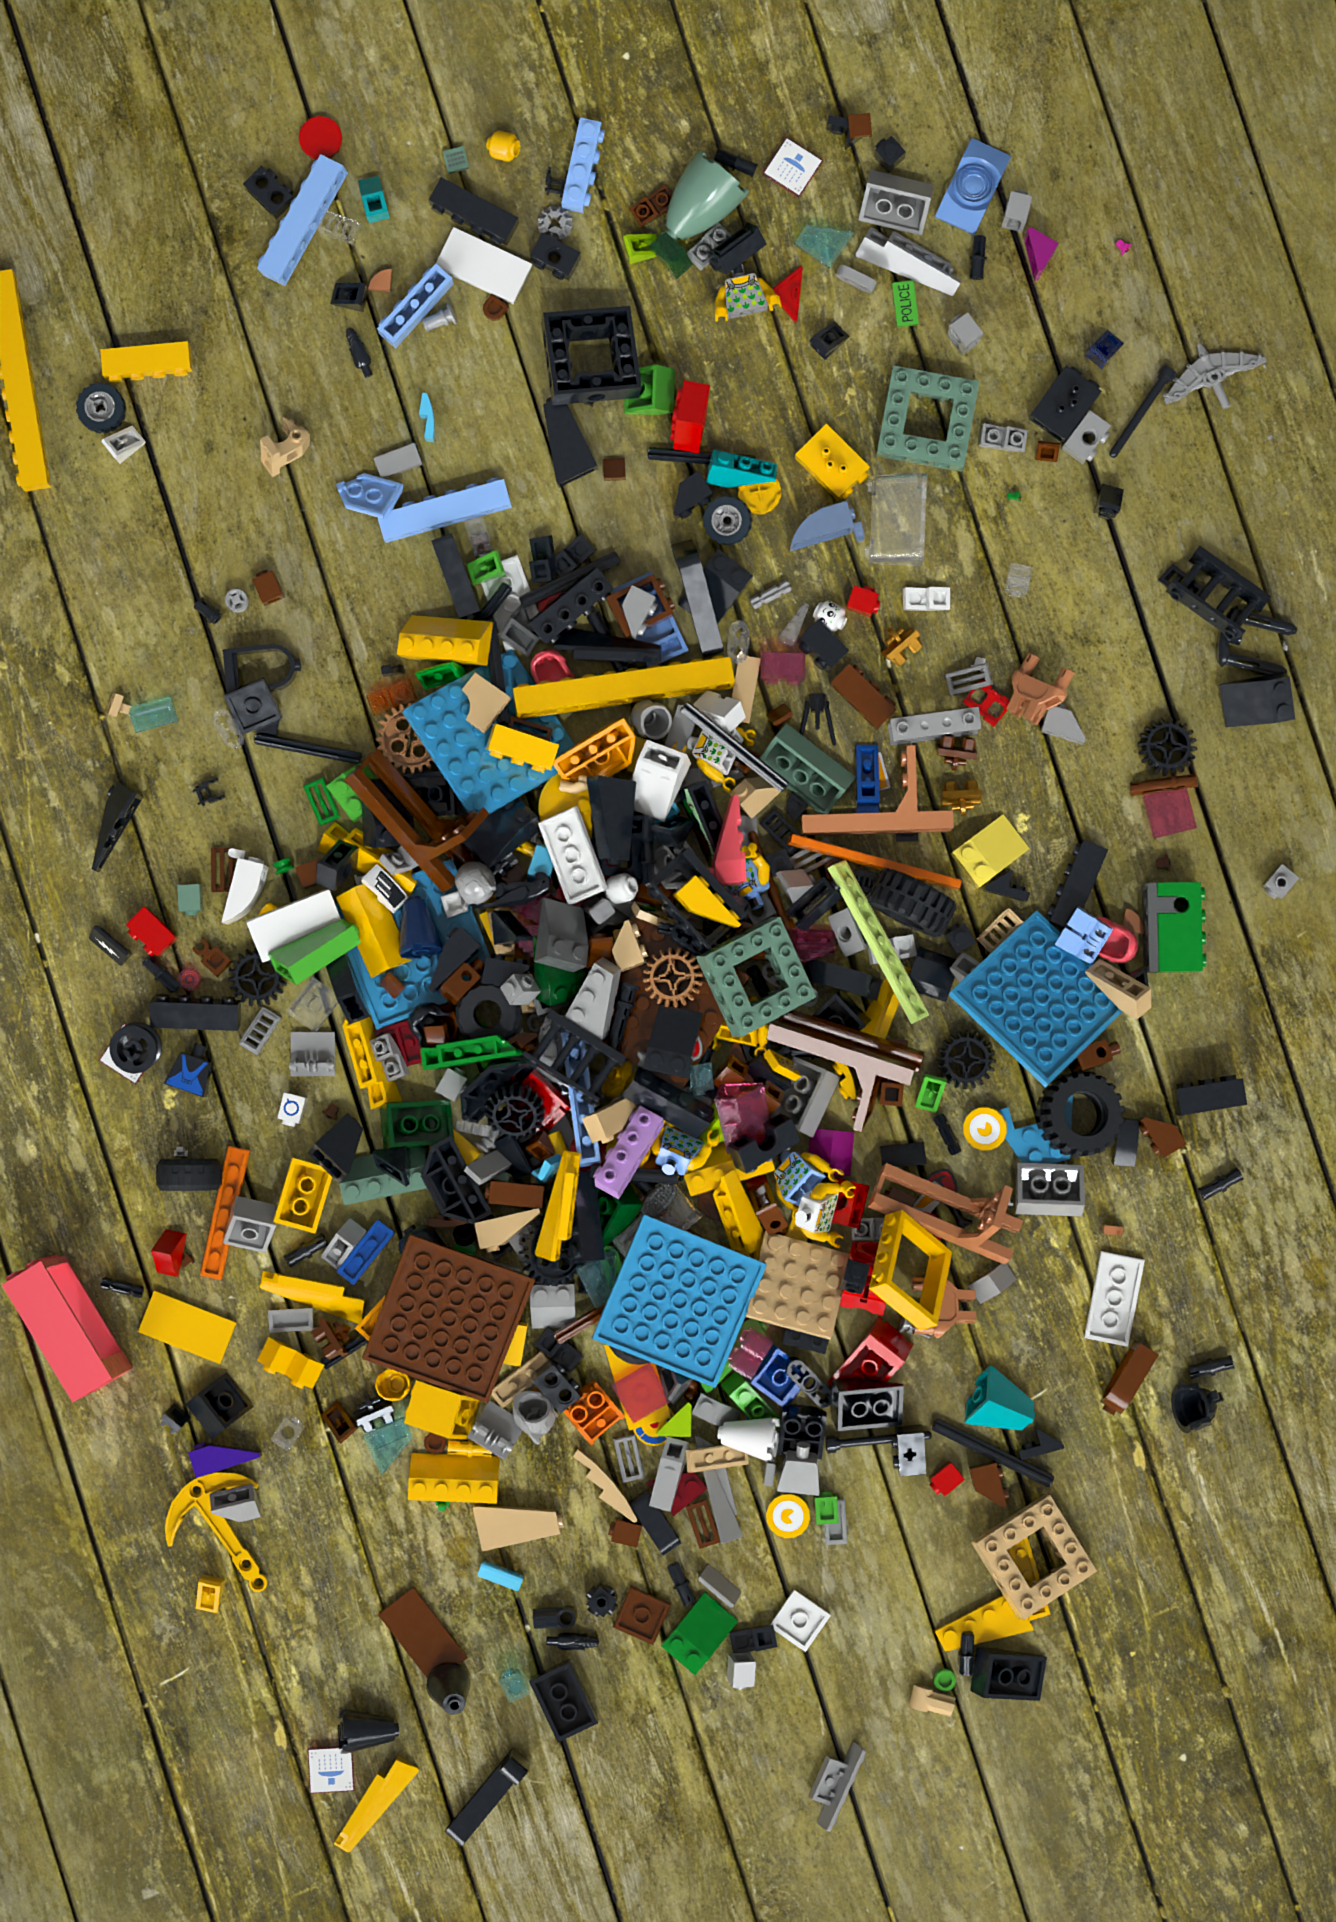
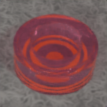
[178,968,201,990]

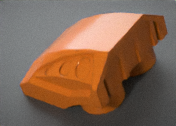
[563,1380,625,1445]

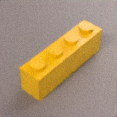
[100,341,193,382]

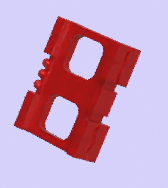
[962,678,1010,727]

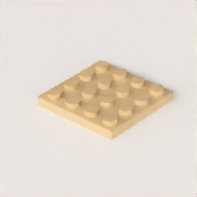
[745,1231,849,1340]

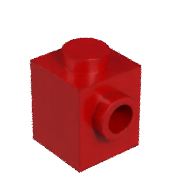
[846,585,881,618]

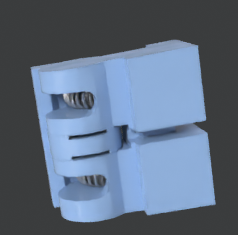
[1055,906,1114,963]

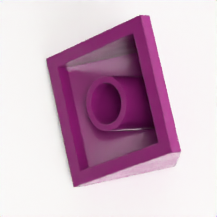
[1023,227,1059,281]
[808,1129,855,1176]

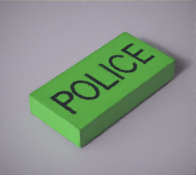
[892,280,919,327]

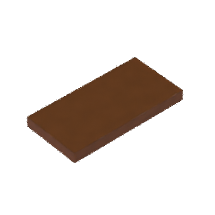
[378,1587,468,1678]

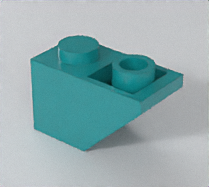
[358,175,390,223]

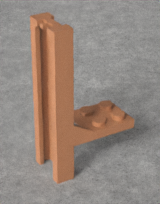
[801,745,954,836]
[868,1163,1023,1265]

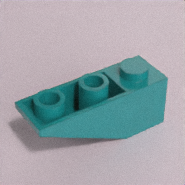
[706,449,777,488]

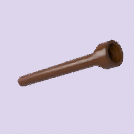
[748,831,796,931]

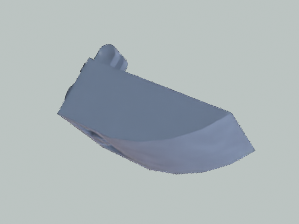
[789,501,865,552]

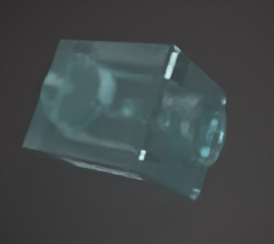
[684,1063,714,1096]
[498,1668,530,1703]

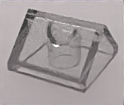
[285,976,338,1032]

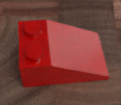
[827,1331,898,1386]

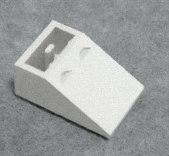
[632,740,691,822]

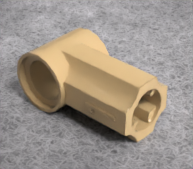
[908,1684,956,1717]

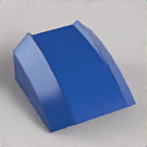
[745,1343,809,1407]

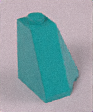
[965,1365,1035,1431]

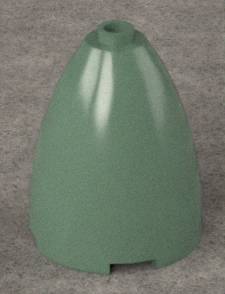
[665,149,750,240]

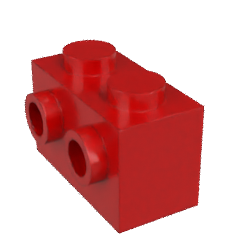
[126,906,178,957]

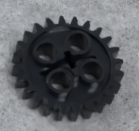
[519,1216,584,1287]

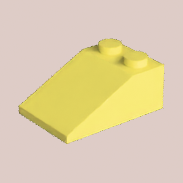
[951,814,1030,889]

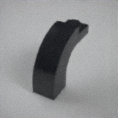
[804,958,883,1001]

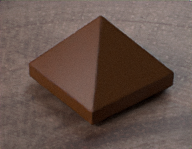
[1035,441,1060,462]

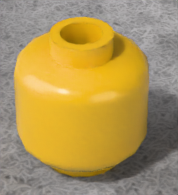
[486,130,520,162]

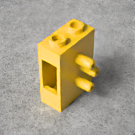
[795,424,870,501]

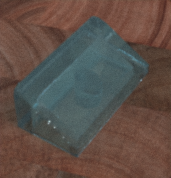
[129,696,178,733]

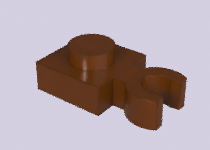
[192,938,232,978]

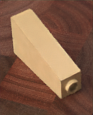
[473,1504,564,1551]

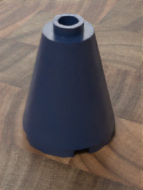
[399,896,443,959]

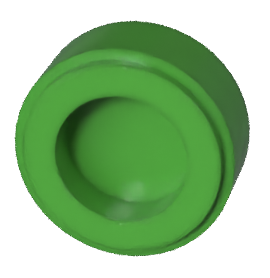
[933,1668,956,1692]

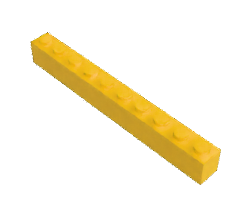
[0,269,51,492]
[512,655,735,719]

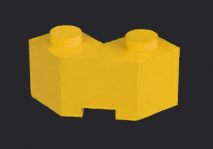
[257,1337,324,1389]

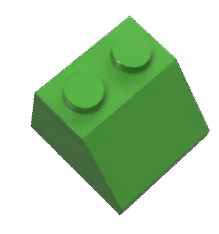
[624,365,675,415]
[326,762,376,823]

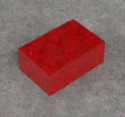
[670,380,710,454]

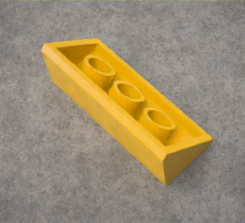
[336,884,412,978]

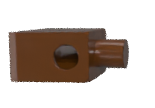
[439,958,485,1007]
[1068,1039,1121,1073]
[748,1181,789,1236]

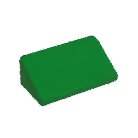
[415,661,466,690]

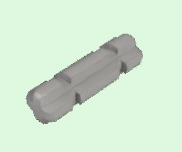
[750,580,791,609]

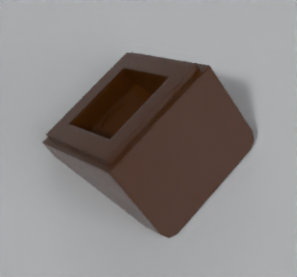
[603,458,626,481]
[766,704,793,728]
[380,972,406,999]
[526,1130,556,1162]

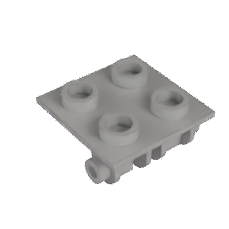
[289,1032,335,1076]
[467,1400,522,1460]

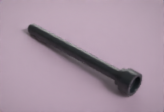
[1109,365,1177,458]
[825,1431,932,1454]

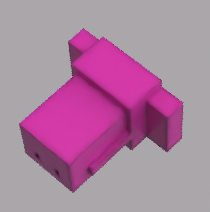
[1116,239,1131,256]

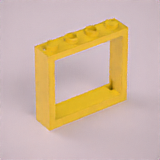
[869,1210,952,1331]

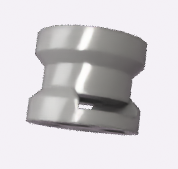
[225,589,249,613]

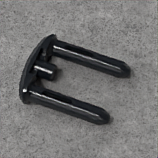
[1216,606,1298,675]

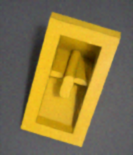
[196,1575,225,1613]

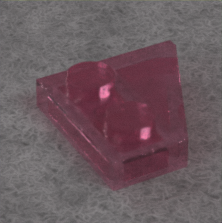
[791,929,835,963]

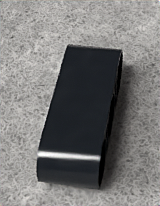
[628,1489,682,1556]

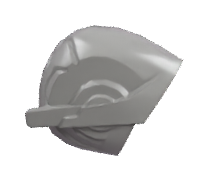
[630,699,672,739]
[455,861,496,909]
[513,1391,558,1444]

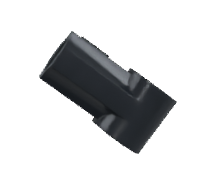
[533,1605,578,1629]

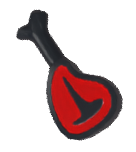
[925,1168,973,1230]

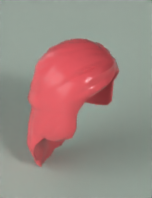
[530,649,575,685]
[1096,916,1138,964]

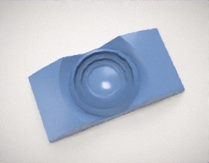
[935,138,1011,235]
[612,571,688,667]

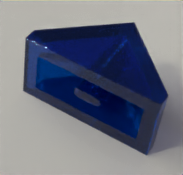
[1085,330,1124,370]

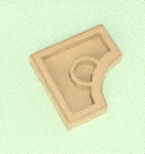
[462,673,511,734]

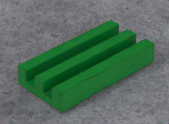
[303,777,341,826]

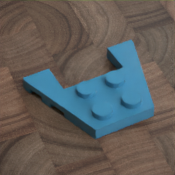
[998,1095,1073,1164]

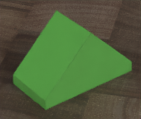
[467,550,506,585]
[915,1074,947,1113]

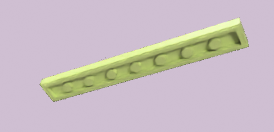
[827,860,929,1024]

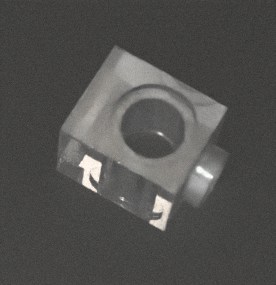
[1004,563,1033,598]
[270,1415,305,1452]

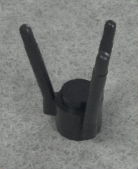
[799,693,836,746]

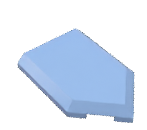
[336,473,403,519]

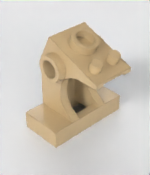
[260,417,310,477]

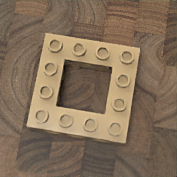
[971,1494,1097,1620]

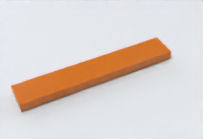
[200,1146,250,1280]

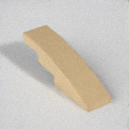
[573,1447,638,1523]

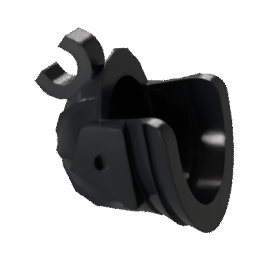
[1171,1383,1224,1433]

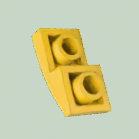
[832,1061,856,1100]

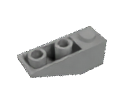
[649,1436,689,1512]

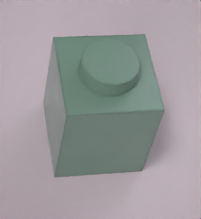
[177,884,204,916]

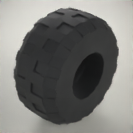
[455,982,522,1040]
[156,1159,223,1191]

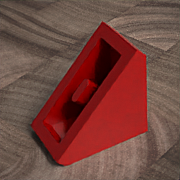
[151,1229,187,1277]

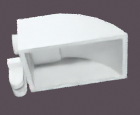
[221,848,269,925]

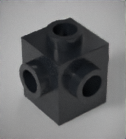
[585,1583,618,1618]

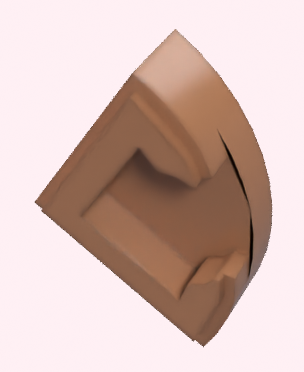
[368,269,392,292]
[1122,909,1144,935]
[1101,1225,1124,1236]

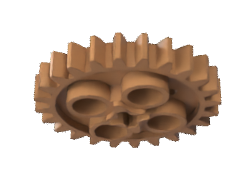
[376,703,435,774]

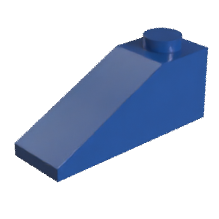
[856,745,880,813]

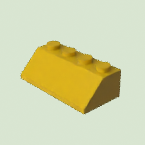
[397,615,493,666]
[684,1129,775,1197]
[408,1453,500,1503]

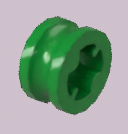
[272,857,295,875]

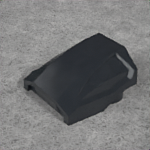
[909,946,957,1002]
[778,1404,827,1460]

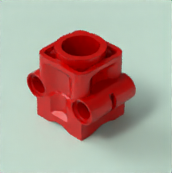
[839,1241,886,1316]

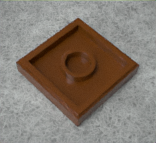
[613,1586,671,1645]

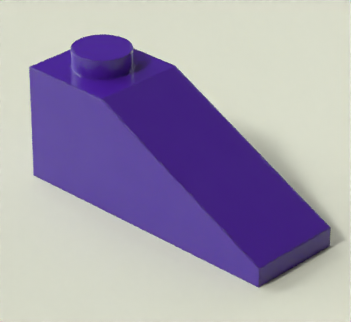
[188,1442,262,1478]

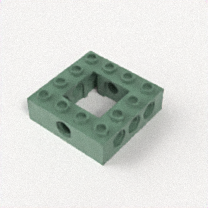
[876,365,980,472]
[696,917,816,1037]

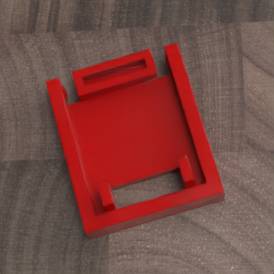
[505,1069,571,1133]
[863,1316,914,1370]

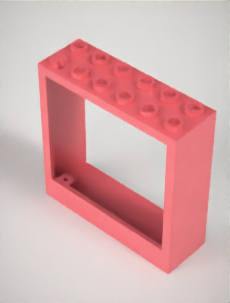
[2,1254,133,1403]

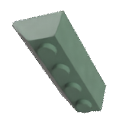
[760,723,856,814]
[340,1147,427,1205]

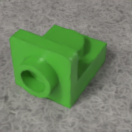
[814,1491,839,1525]

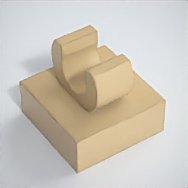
[105,693,131,717]

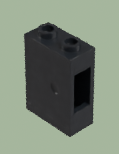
[1029,365,1102,444]

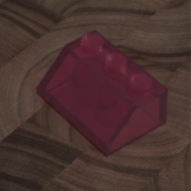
[715,1083,771,1154]

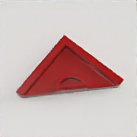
[772,266,803,323]

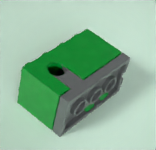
[1142,882,1207,973]

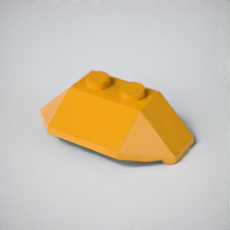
[553,717,636,782]

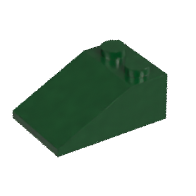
[533,935,587,1006]
[380,1100,454,1149]
[597,1183,643,1248]

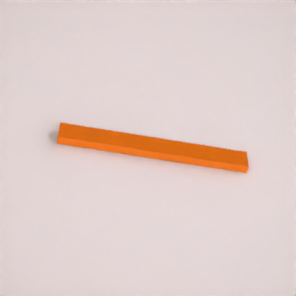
[787,834,962,890]

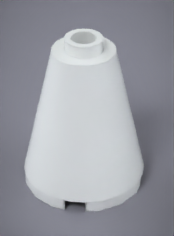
[718,1418,780,1462]

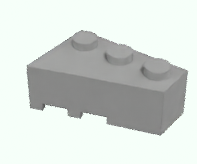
[564,957,621,1041]

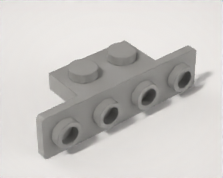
[808,1742,866,1832]

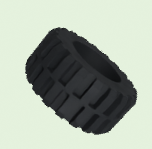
[867,868,956,938]
[1036,1071,1125,1157]

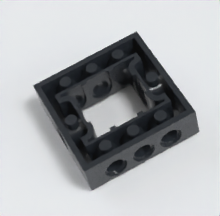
[541,306,642,405]

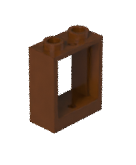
[606,574,675,639]
[485,1180,546,1208]

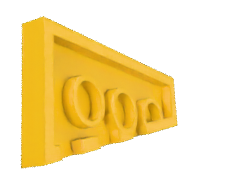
[934,1595,1034,1652]

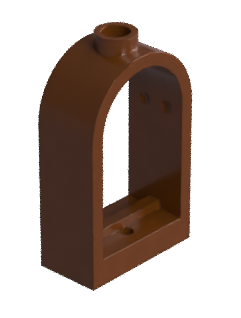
[1100,1340,1159,1416]

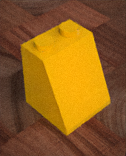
[404,1380,480,1440]

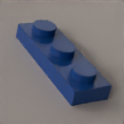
[336,1219,395,1285]

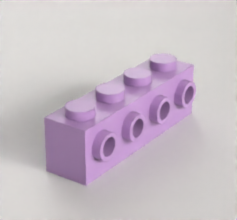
[593,1106,664,1199]

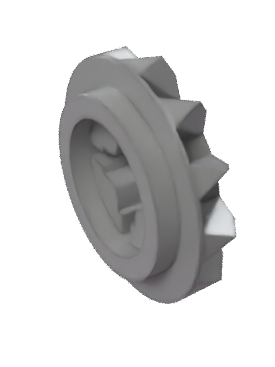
[538,206,572,241]

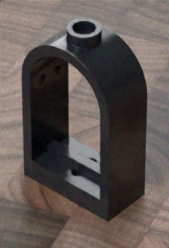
[222,644,301,692]

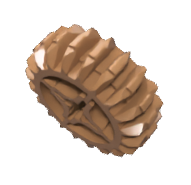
[643,947,703,1008]

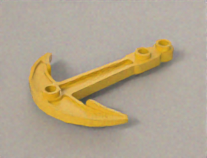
[165,1472,268,1592]

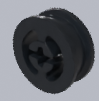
[109,1022,162,1074]

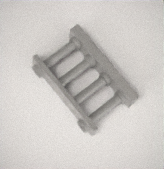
[887,707,981,746]

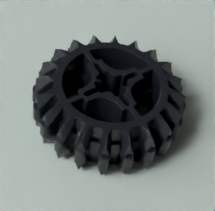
[1137,717,1197,776]
[228,947,287,1007]
[936,1030,996,1090]
[485,1082,545,1140]

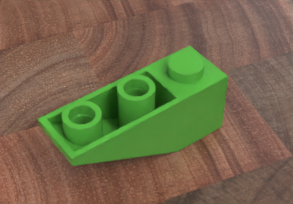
[721,1371,781,1430]

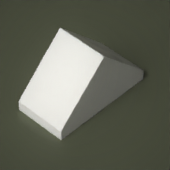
[101,426,146,464]

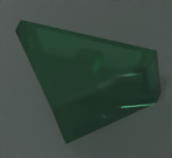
[648,231,693,279]

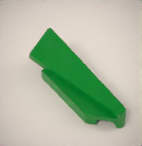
[420,1035,523,1070]

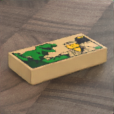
[631,901,677,926]

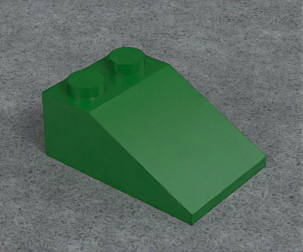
[661,1592,738,1675]

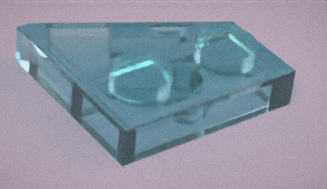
[794,225,854,269]
[576,1248,616,1308]
[363,1416,413,1475]

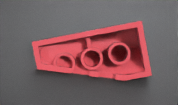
[708,795,747,886]

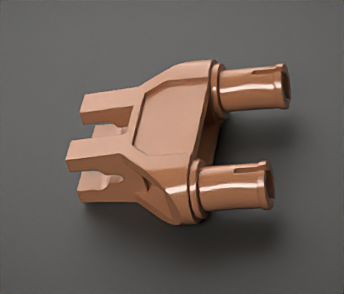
[1006,653,1075,725]
[911,1277,976,1338]

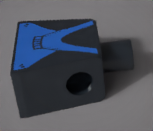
[164,1043,213,1098]

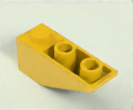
[673,875,741,928]

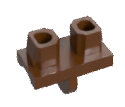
[936,734,978,771]
[311,1317,350,1360]

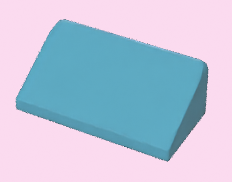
[478,1560,524,1591]

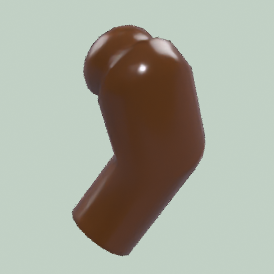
[684,1379,700,1402]

